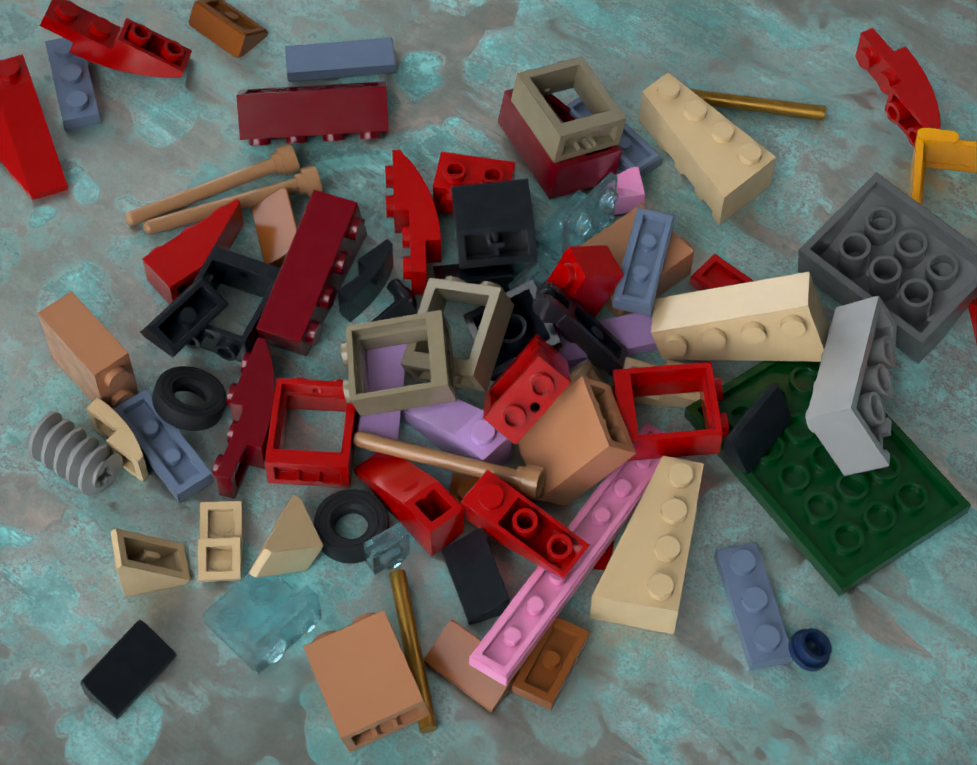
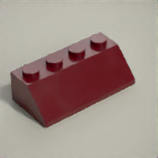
[236,81,389,146]

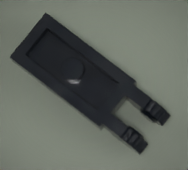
[532,281,627,378]

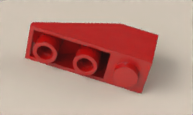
[142,198,244,304]
[353,452,464,557]
[461,469,590,580]

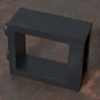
[186,246,281,362]

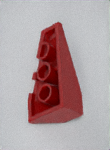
[0,54,69,200]

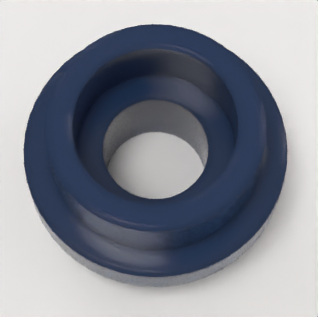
[788,628,832,672]

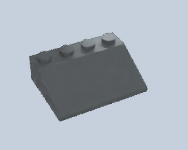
[798,172,977,364]

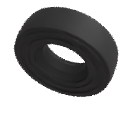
[152,366,227,431]
[313,489,389,564]

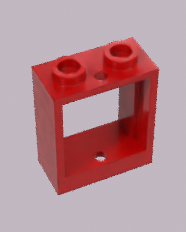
[483,334,571,445]
[612,362,729,461]
[264,377,357,488]

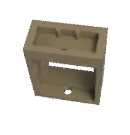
[511,56,627,163]
[400,276,514,392]
[341,310,457,417]

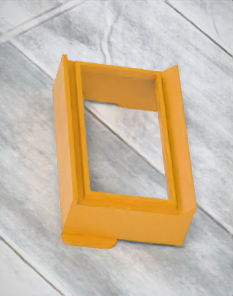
[909,128,977,205]

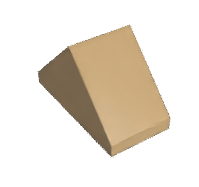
[248,494,323,578]
[111,528,191,597]

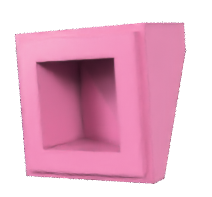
[599,166,646,216]

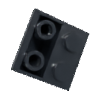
[451,178,538,269]

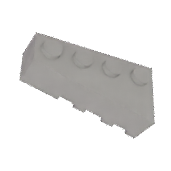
[806,296,897,476]

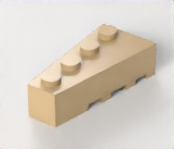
[639,72,776,225]
[651,272,829,362]
[589,456,704,635]

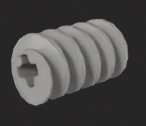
[29,411,123,496]

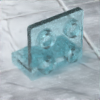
[535,172,618,263]

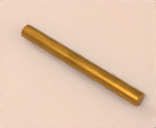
[690,89,826,121]
[389,569,437,733]

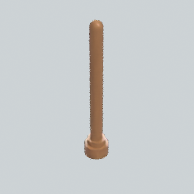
[125,143,300,226]
[143,165,323,235]
[352,431,546,500]

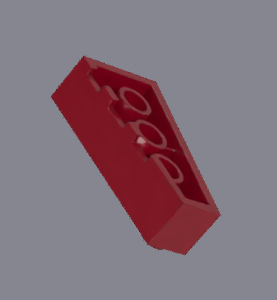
[256,190,367,356]

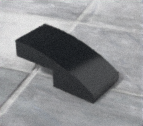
[338,239,394,322]

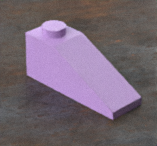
[400,399,512,466]

